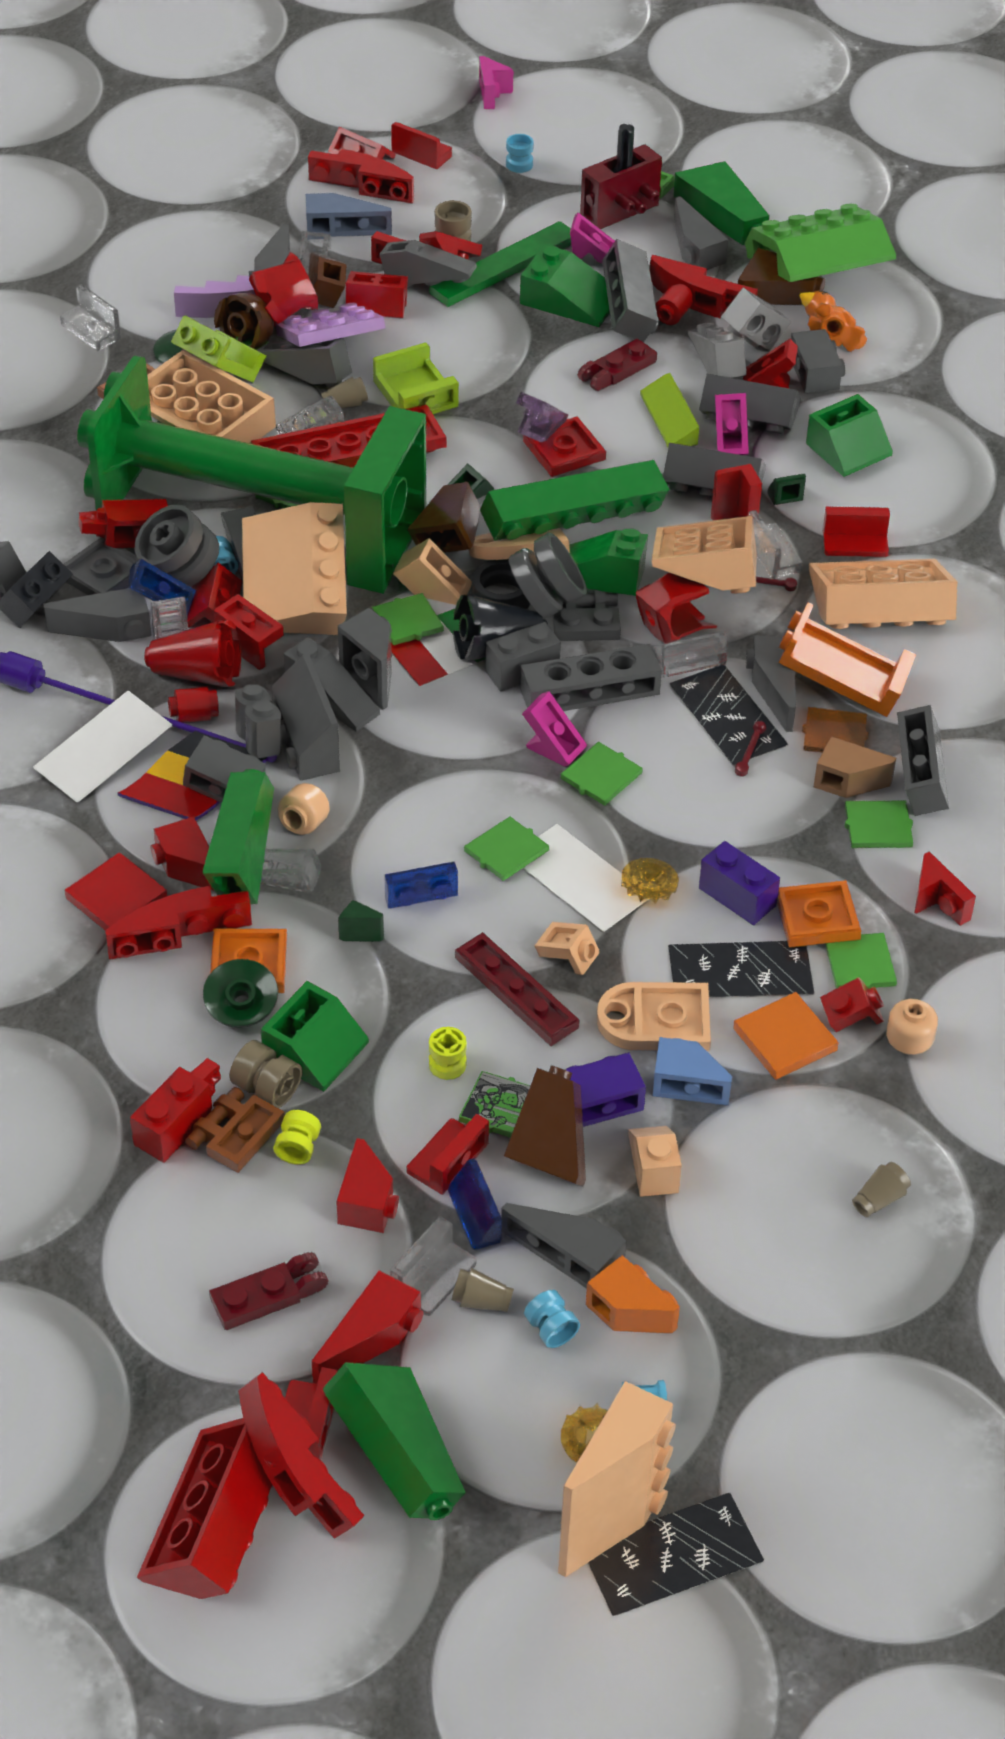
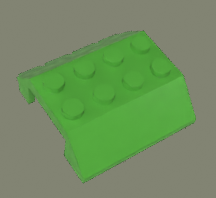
[745,203,896,282]

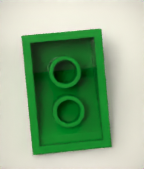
[520,244,610,327]
[569,529,648,596]

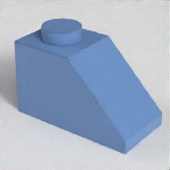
[653,1037,732,1105]

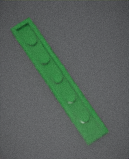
[429,221,571,307]

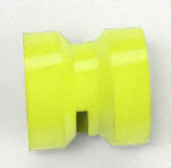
[429,1027,467,1080]
[273,1110,321,1165]

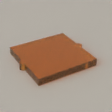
[802,707,869,753]

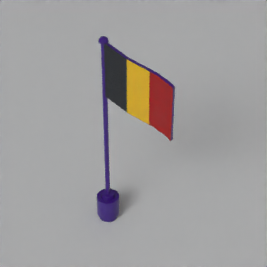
[0,651,278,820]

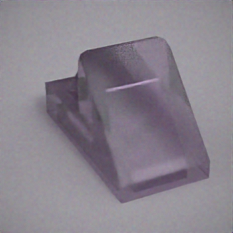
[516,392,569,442]

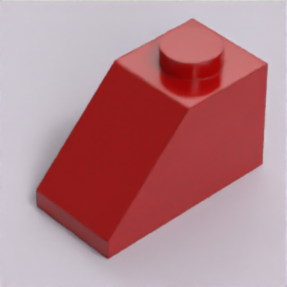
[150,816,214,891]
[336,1138,399,1233]

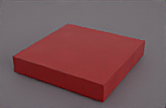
[523,416,606,477]
[64,852,167,930]

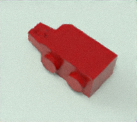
[78,499,168,548]
[130,1058,221,1163]

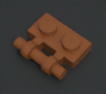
[185,1087,285,1173]

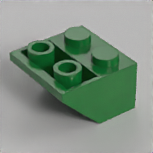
[806,394,893,477]
[261,981,369,1092]

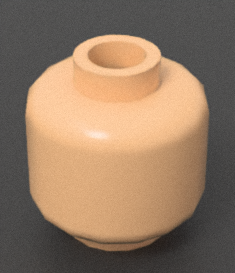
[277,783,330,835]
[886,999,938,1055]

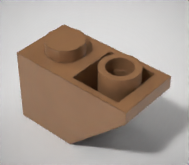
[813,736,897,798]

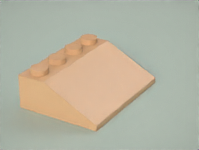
[147,349,276,443]
[242,502,347,635]
[652,516,757,594]
[809,559,957,629]
[558,1381,676,1577]

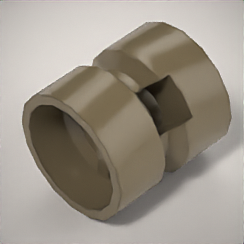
[434,200,472,241]
[229,1040,302,1108]

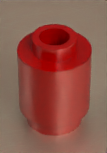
[655,284,693,325]
[168,687,219,723]

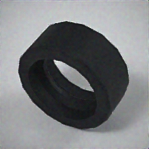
[471,559,530,609]

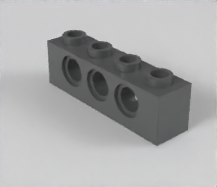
[520,644,662,711]

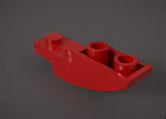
[308,149,414,203]
[650,254,758,319]
[105,886,252,960]
[238,1372,365,1539]

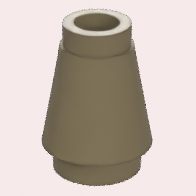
[321,377,368,411]
[852,1162,911,1218]
[451,1268,514,1312]

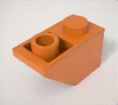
[586,1255,680,1333]

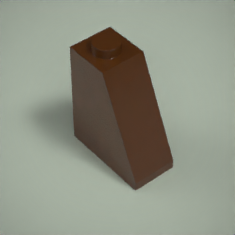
[738,248,825,305]
[407,482,481,553]
[504,1065,586,1187]

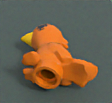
[799,290,867,352]

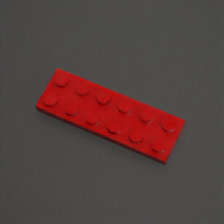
[251,405,447,467]

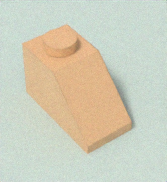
[393,538,472,605]
[628,1126,682,1197]

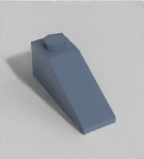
[305,193,392,237]

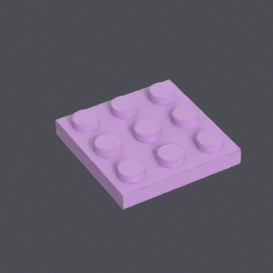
[275,303,385,347]

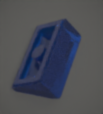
[129,559,197,619]
[448,1158,502,1250]

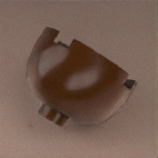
[214,293,274,350]

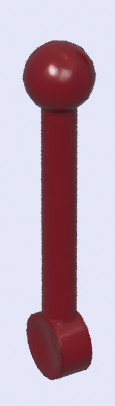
[756,576,797,591]
[735,721,766,777]

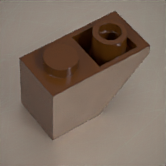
[308,253,347,308]

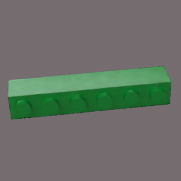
[480,460,670,541]

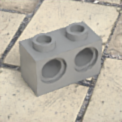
[721,288,791,351]

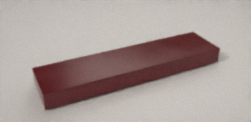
[455,932,580,1046]

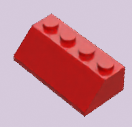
[137,1418,272,1599]

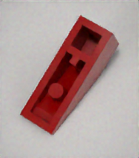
[311,1270,424,1384]

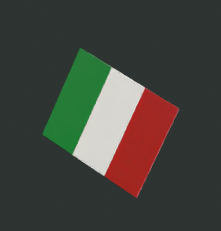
[391,608,486,686]

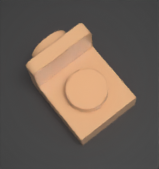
[534,922,599,975]

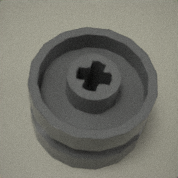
[134,505,219,590]
[509,532,587,618]

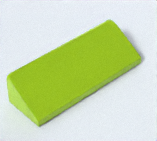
[640,373,699,447]

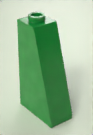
[673,161,770,245]
[203,769,274,904]
[323,1362,466,1520]

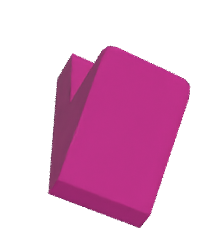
[479,56,514,109]
[570,212,615,263]
[715,393,749,455]
[522,691,587,767]

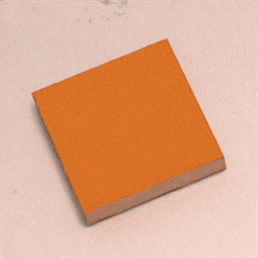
[777,880,861,947]
[210,929,287,993]
[733,992,839,1080]

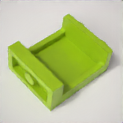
[171,315,266,382]
[373,342,459,414]

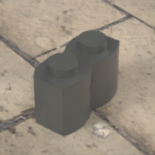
[235,684,281,758]

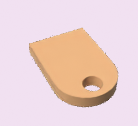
[469,528,570,560]
[597,982,711,1051]

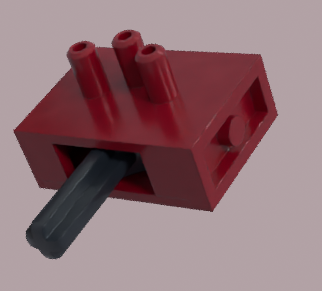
[580,124,662,229]

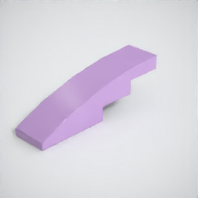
[174,275,256,318]

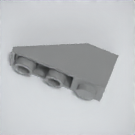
[688,323,746,378]

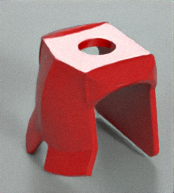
[249,252,318,327]
[636,572,717,644]

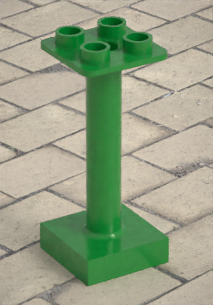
[77,355,427,594]

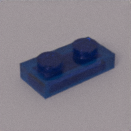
[384,861,458,909]

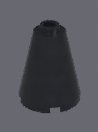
[453,594,548,661]

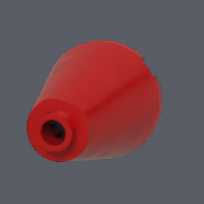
[144,620,242,687]

